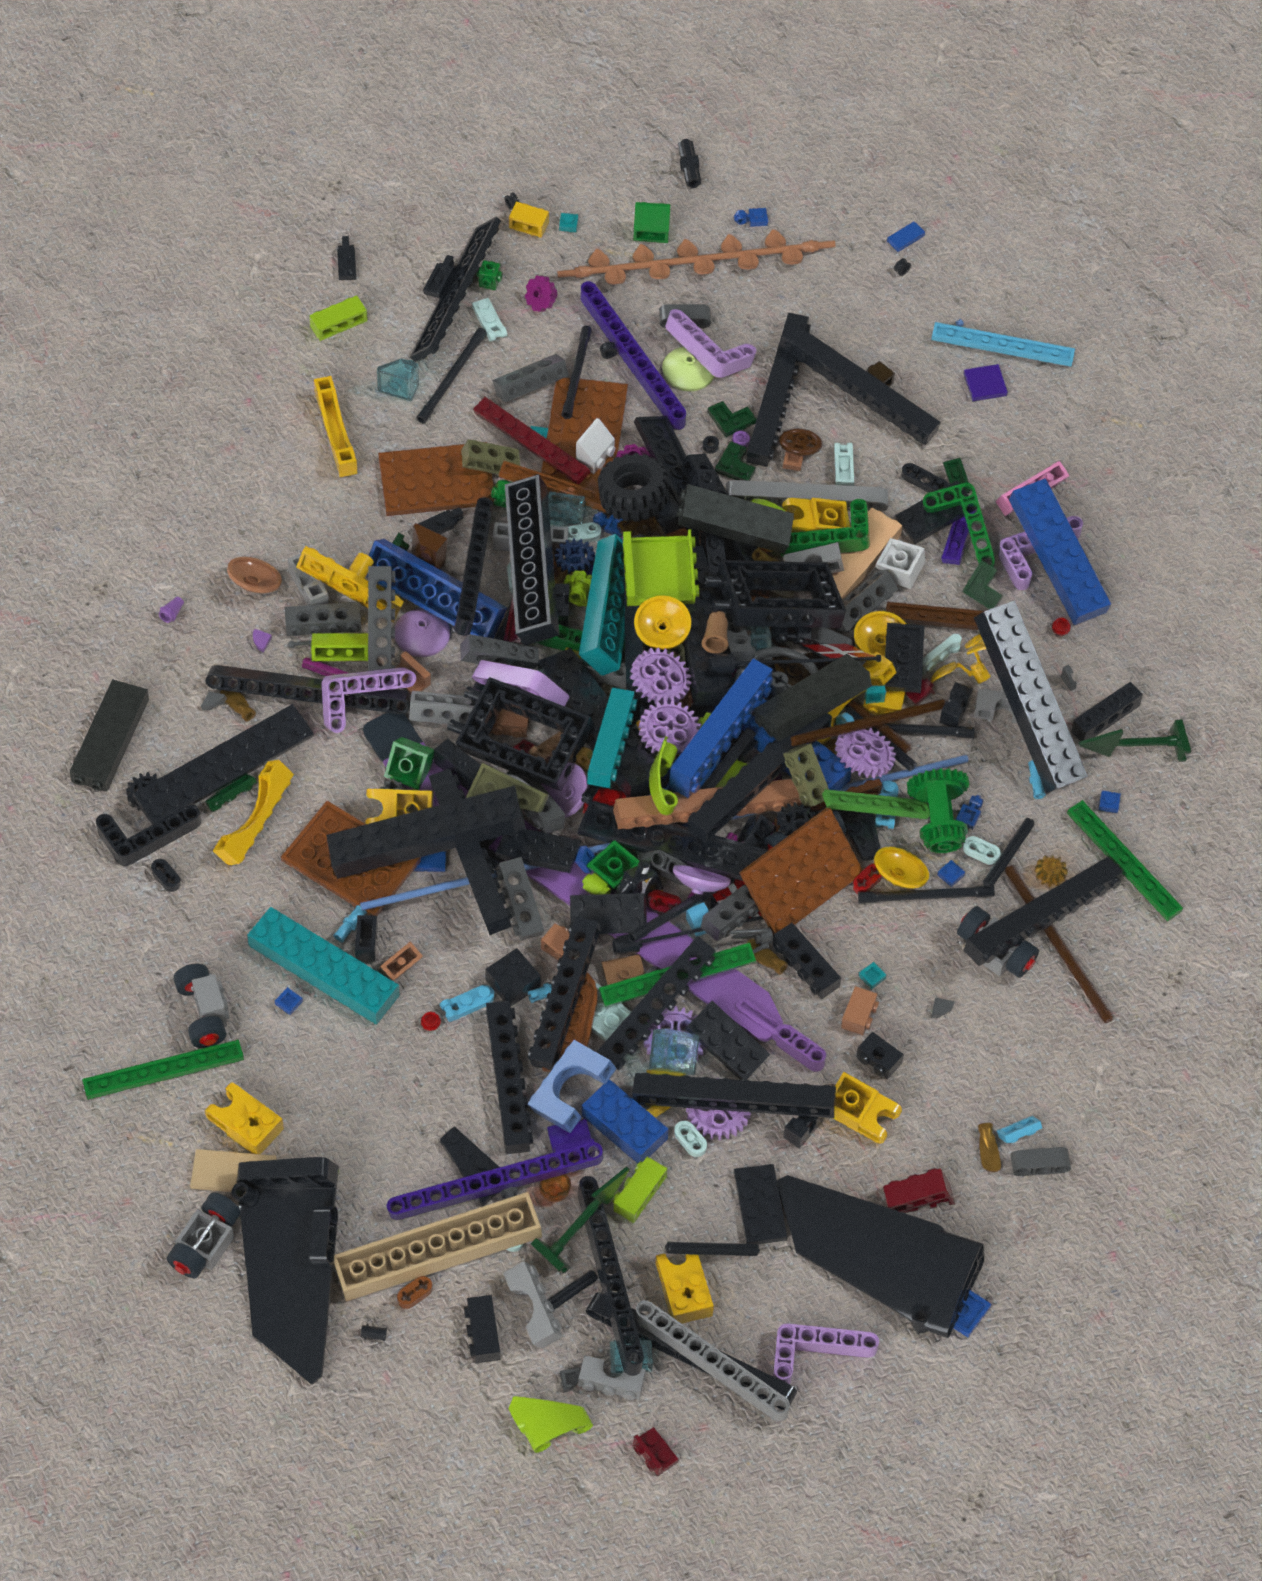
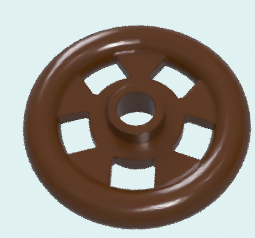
[779,428,822,456]

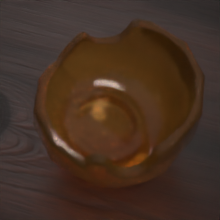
[539,1174,571,1202]

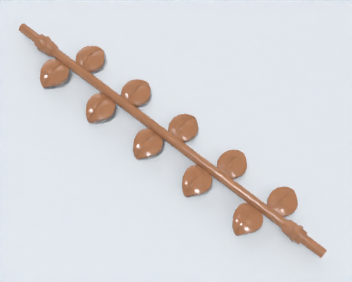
[557,229,836,284]

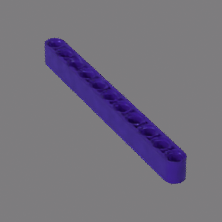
[580,281,686,430]
[387,1142,604,1220]

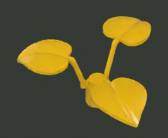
[930,634,991,684]

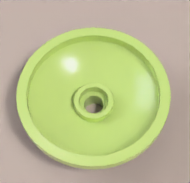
[662,347,715,391]

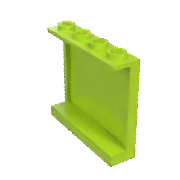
[623,530,699,606]

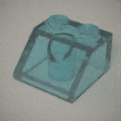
[377,358,419,401]
[649,1028,699,1075]

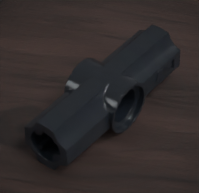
[678,139,701,188]

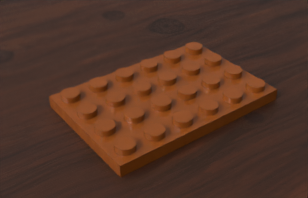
[378,442,494,516]
[281,801,421,916]
[739,808,863,936]

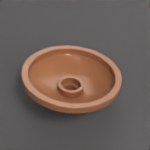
[227,557,282,594]

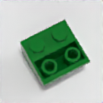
[633,202,671,243]

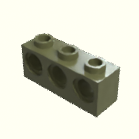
[461,439,520,474]
[783,744,829,807]

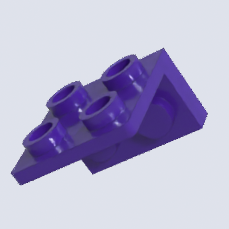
[547,1119,595,1164]

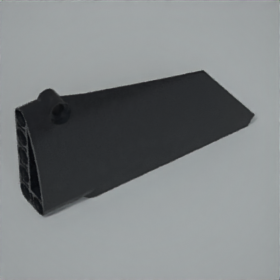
[231,1157,339,1385]
[777,1175,985,1338]

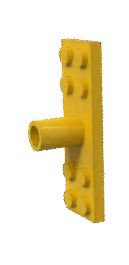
[296,546,404,623]

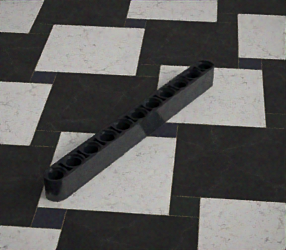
[454,497,493,636]
[205,665,411,714]
[577,1176,644,1376]
[586,1292,797,1410]

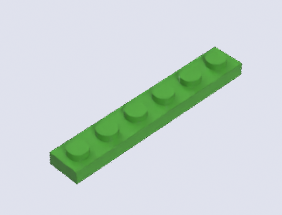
[822,789,930,819]

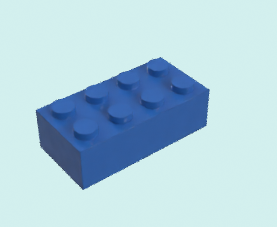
[581,1079,668,1164]

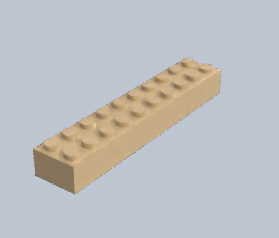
[334,1192,542,1302]

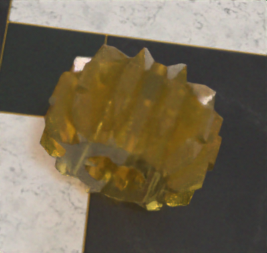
[1034,854,1068,888]

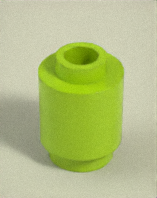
[582,873,612,895]

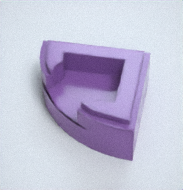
[253,629,272,653]

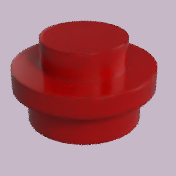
[1052,617,1071,636]
[421,1011,441,1031]

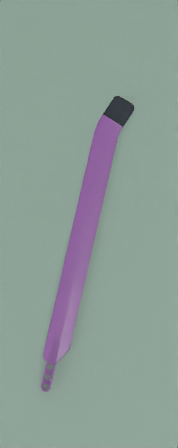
[363,713,826,1072]

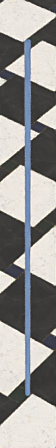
[360,755,968,911]

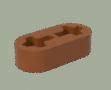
[397,1276,432,1309]

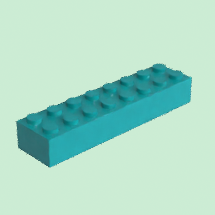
[579,534,625,676]
[247,907,400,1025]

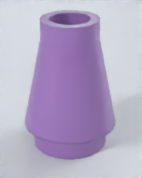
[159,597,184,623]

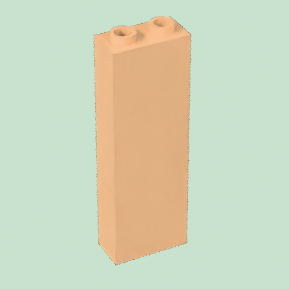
[832,508,902,599]

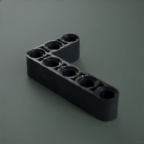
[96,805,201,866]

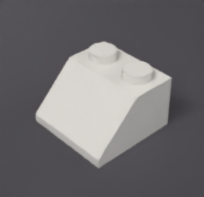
[576,418,616,474]
[876,538,925,589]

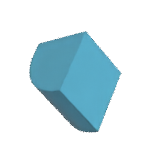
[686,902,709,937]

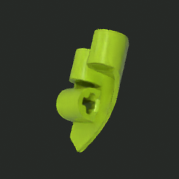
[649,736,678,815]
[508,1396,593,1453]

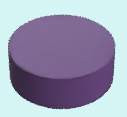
[732,431,750,448]

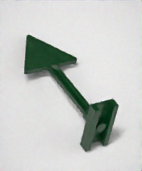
[1079,719,1191,762]
[531,1166,630,1274]

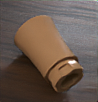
[702,611,728,654]

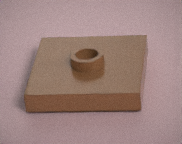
[601,954,645,985]

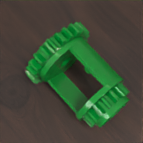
[907,768,969,853]

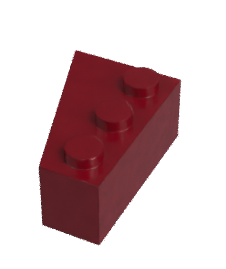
[883,1168,955,1213]

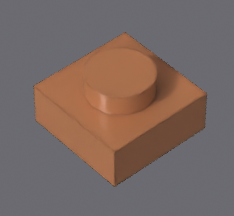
[783,451,804,471]

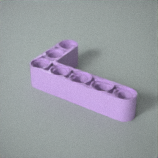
[665,309,757,378]
[998,516,1083,590]
[472,660,569,706]
[322,668,416,733]
[773,1324,879,1384]

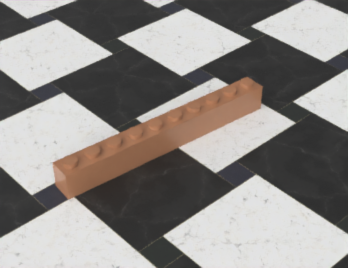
[613,779,802,829]

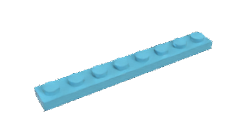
[931,322,1075,367]

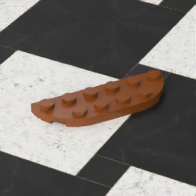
[542,972,598,1072]

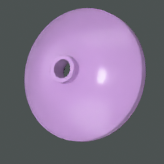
[395,608,450,657]
[541,764,588,818]
[673,865,731,894]

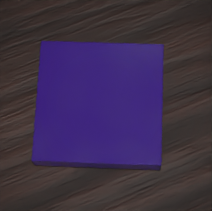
[963,364,1008,402]

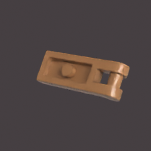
[529,731,563,764]

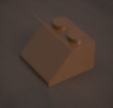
[411,523,448,570]

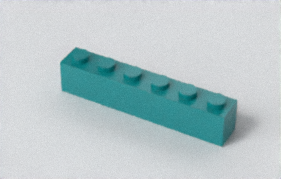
[587,688,637,788]

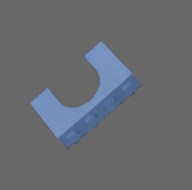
[528,1040,616,1133]

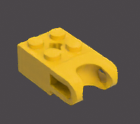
[782,497,850,533]
[365,788,434,824]
[833,1072,902,1144]
[204,1082,284,1154]
[655,1253,714,1324]

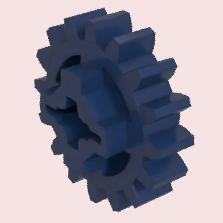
[555,538,595,575]

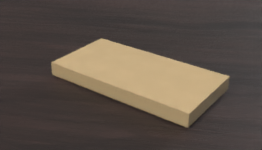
[190,1149,277,1193]

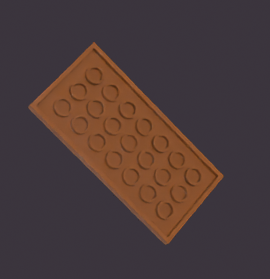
[541,377,628,500]

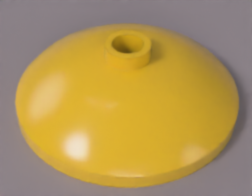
[634,596,691,650]
[854,611,906,657]
[874,847,929,889]

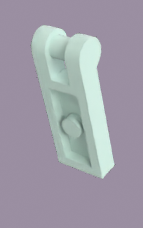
[472,298,507,342]
[834,443,854,486]
[922,634,962,676]

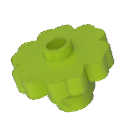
[563,571,592,607]

